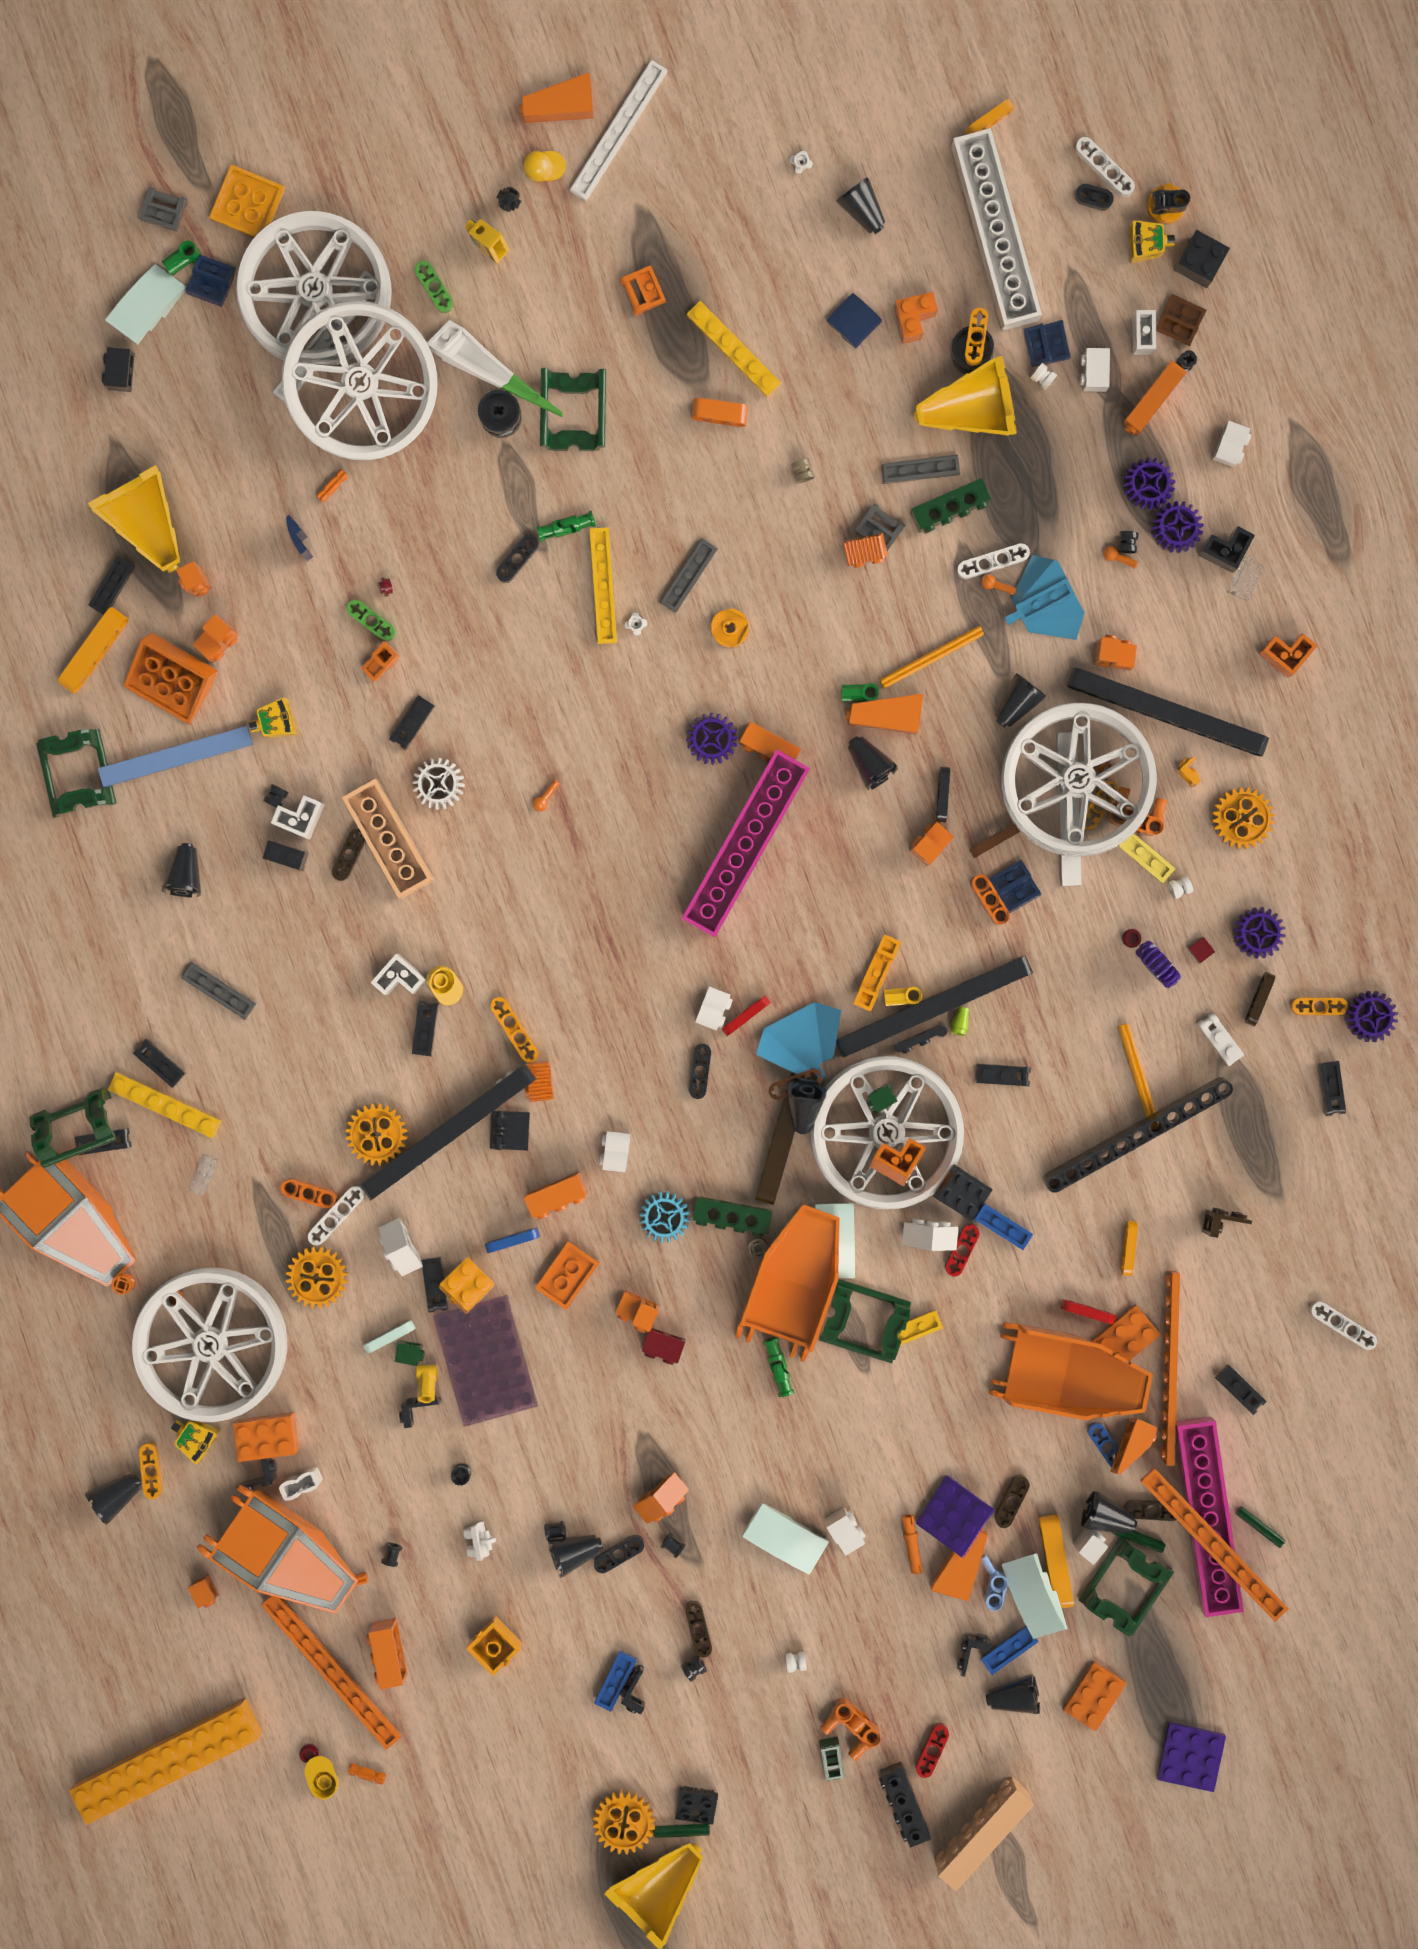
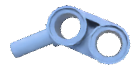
[981,1555,1008,1611]

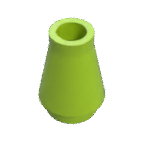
[950,1007,969,1036]

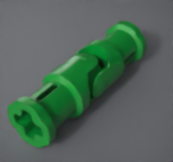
[536,510,596,542]
[762,1337,795,1397]

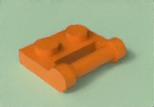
[619,265,666,316]

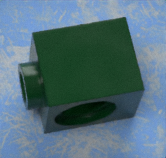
[866,1084,898,1113]
[394,1340,425,1366]

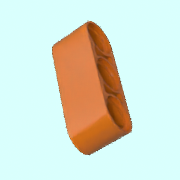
[691,398,748,427]
[970,875,1010,925]
[281,1178,338,1208]

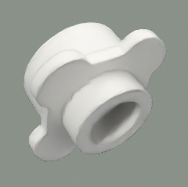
[790,151,813,174]
[625,613,648,636]

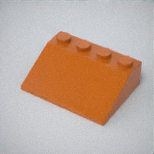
[123,633,218,725]

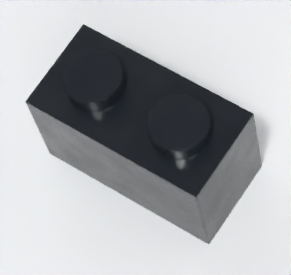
[102,347,135,392]
[262,840,309,871]

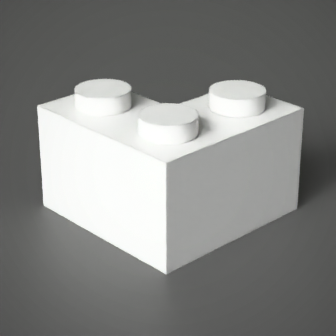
[271,795,325,839]
[371,954,426,995]
[378,1218,423,1276]
[902,1219,958,1251]
[825,1507,866,1556]

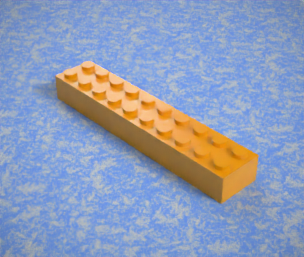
[69,1698,263,1825]

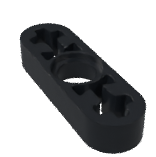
[496,535,539,583]
[936,767,950,823]
[689,1044,711,1099]
[594,1535,644,1574]

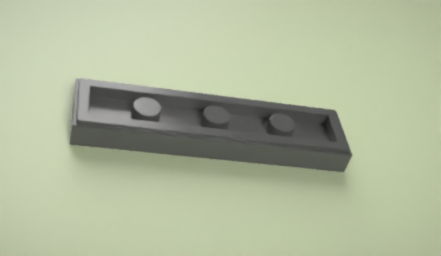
[882,455,960,484]
[660,538,718,614]
[181,962,256,1020]

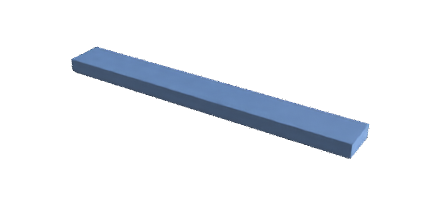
[98,726,253,788]

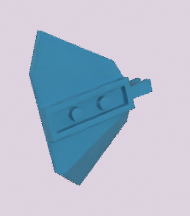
[1005,555,1085,640]
[756,1002,841,1079]

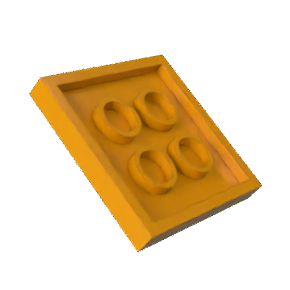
[209,164,285,238]

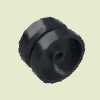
[951,326,994,375]
[478,390,522,438]

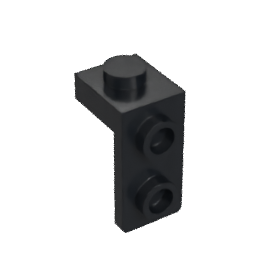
[399,1395,442,1428]
[236,1458,277,1490]
[957,1633,992,1677]
[620,1665,645,1715]

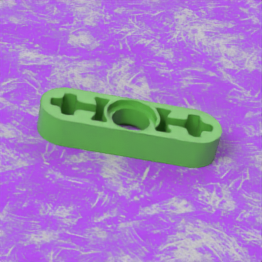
[415,261,453,313]
[347,600,396,642]

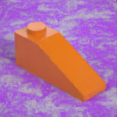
[1110,1418,1157,1475]

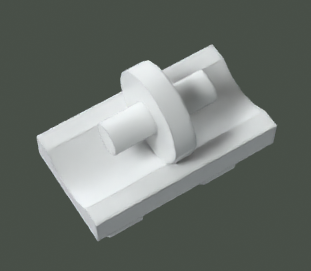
[463,1521,496,1561]

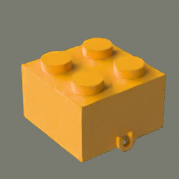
[439,1257,495,1314]
[466,1616,522,1676]

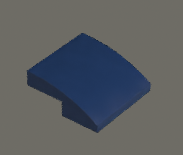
[185,255,236,307]
[826,293,882,349]
[1024,320,1071,367]
[286,515,313,561]
[989,860,1041,914]

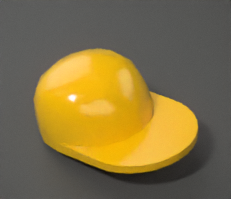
[523,151,566,182]
[426,965,463,1005]
[304,1756,339,1800]

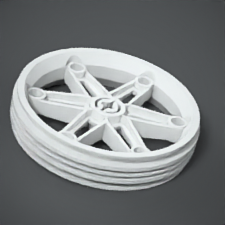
[236,211,392,367]
[281,301,438,460]
[1001,703,1157,857]
[810,1056,964,1209]
[132,1267,288,1422]

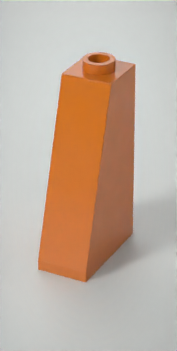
[519,73,594,123]
[1122,361,1187,436]
[846,694,923,734]
[930,1527,988,1602]

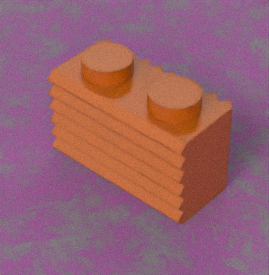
[843,533,888,568]
[525,1061,554,1102]

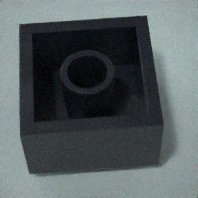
[1174,229,1230,288]

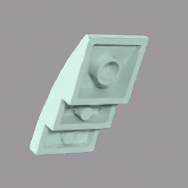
[105,264,186,345]
[815,1203,855,1278]
[741,1503,829,1575]
[1002,1554,1068,1639]

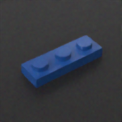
[974,1203,1033,1250]
[980,1625,1038,1675]
[594,1650,637,1712]

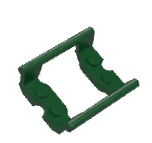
[540,368,606,451]
[36,729,117,818]
[29,1087,116,1168]
[819,1279,911,1364]
[1078,1537,1174,1637]

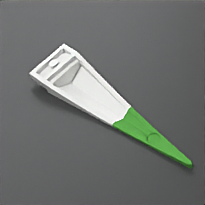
[427,320,563,417]

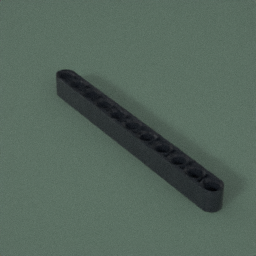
[1066,667,1270,757]
[836,955,1034,1058]
[359,1064,536,1201]
[1043,1077,1233,1193]

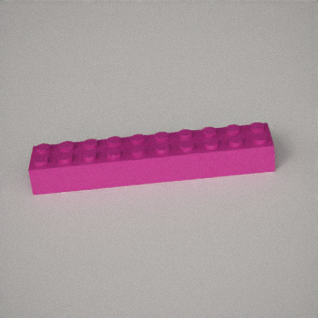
[682,749,810,937]
[1175,1416,1244,1617]

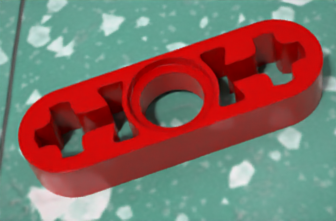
[722,995,771,1037]
[945,1224,980,1277]
[1060,1299,1116,1325]
[915,1723,949,1778]

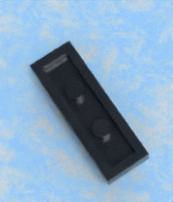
[88,556,135,615]

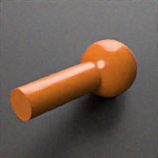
[1103,546,1138,569]
[981,574,1016,595]
[532,779,560,812]

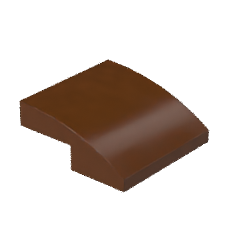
[1156,294,1207,346]

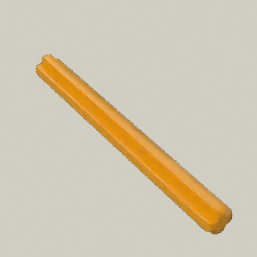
[880,626,984,688]
[1118,1024,1159,1129]

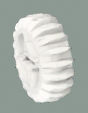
[412,758,465,810]

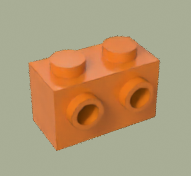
[176,561,212,597]

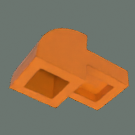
[361,641,400,682]

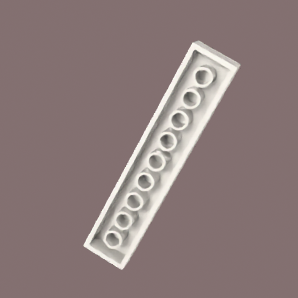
[951,128,1042,331]

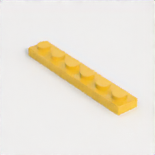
[687,301,781,397]
[590,527,617,645]
[108,1072,221,1138]

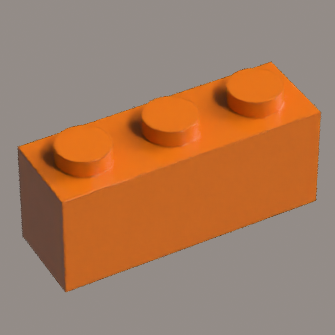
[739,721,801,762]

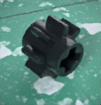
[496,187,521,212]

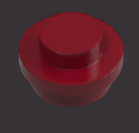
[378,577,393,597]
[1122,929,1142,948]
[299,1744,319,1764]

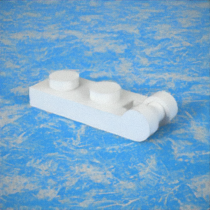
[1197,1012,1244,1066]

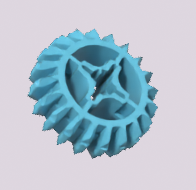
[639,1191,690,1243]

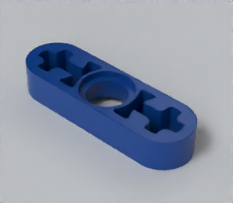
[484,1228,540,1253]
[1087,1422,1119,1468]

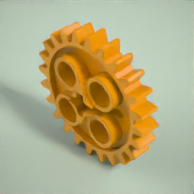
[1211,787,1275,849]
[345,1103,408,1165]
[286,1246,349,1309]
[593,1789,655,1855]

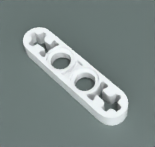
[1075,137,1135,198]
[957,544,1030,579]
[308,1185,365,1246]
[1309,1301,1377,1350]

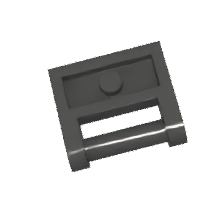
[139,187,187,232]
[855,503,906,551]

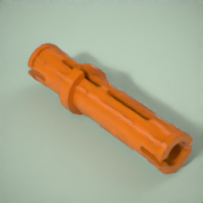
[901,1514,923,1574]

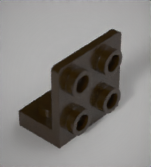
[1202,1207,1252,1238]

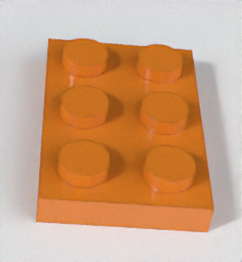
[535,1240,600,1310]
[1091,1304,1161,1361]
[1063,1661,1127,1731]

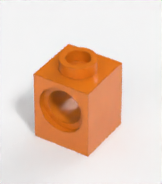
[188,1574,219,1608]

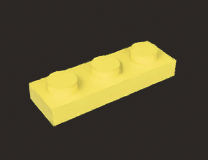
[1118,834,1175,883]

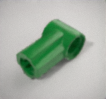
[161,240,201,276]
[842,683,879,702]

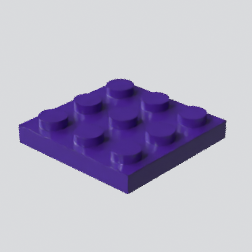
[915,1475,995,1558]
[1157,1722,1226,1792]

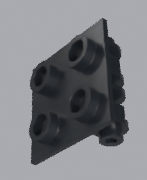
[490,1111,530,1151]
[675,1786,718,1825]

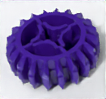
[1123,457,1176,510]
[1151,501,1204,553]
[686,713,738,765]
[1233,907,1286,959]
[1136,941,1181,988]
[1345,991,1398,1042]

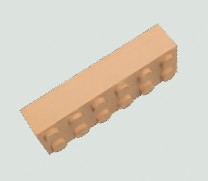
[342,779,435,899]
[935,1776,1034,1891]

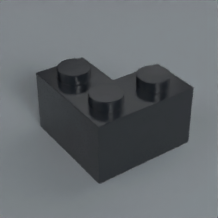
[1198,526,1255,573]

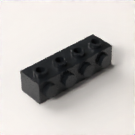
[879,1762,931,1848]

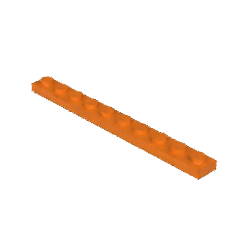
[1160,1271,1180,1466]
[1140,1467,1289,1622]
[261,1596,402,1750]

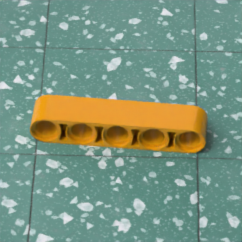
[58,607,129,694]
[1038,1514,1074,1609]

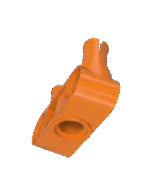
[1107,786,1167,836]
[820,1698,881,1761]

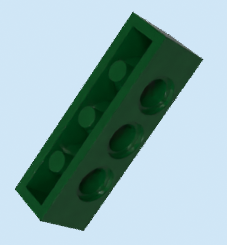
[910,478,991,534]
[692,1196,772,1237]

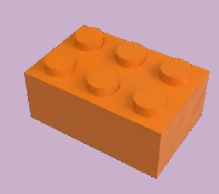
[524,1172,588,1220]
[233,1412,299,1462]
[367,1618,408,1690]

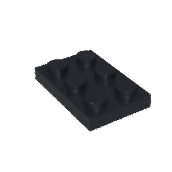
[933,1164,993,1221]

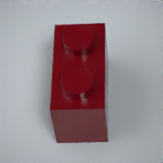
[642,1328,686,1365]

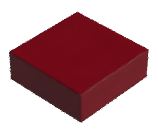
[1187,937,1215,964]

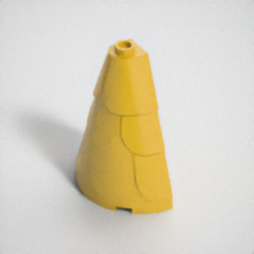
[914,356,1017,436]
[88,465,180,573]
[604,1842,703,1949]

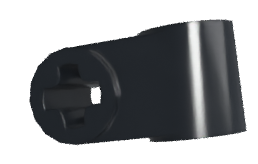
[1152,189,1191,215]

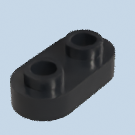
[1075,184,1114,211]

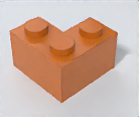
[894,292,938,344]
[192,614,239,663]
[1258,634,1318,678]
[1093,635,1137,670]
[910,822,954,866]
[870,1138,926,1187]
[615,1290,660,1333]
[633,1472,689,1524]

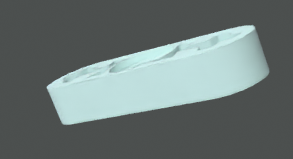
[362,1320,416,1354]

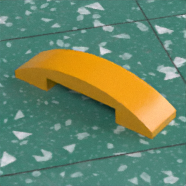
[853,934,902,1012]

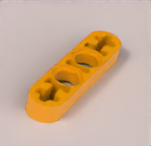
[490,997,539,1063]

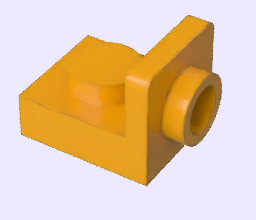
[1176,756,1201,788]

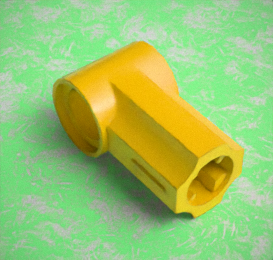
[884,986,922,1006]
[416,1364,438,1403]

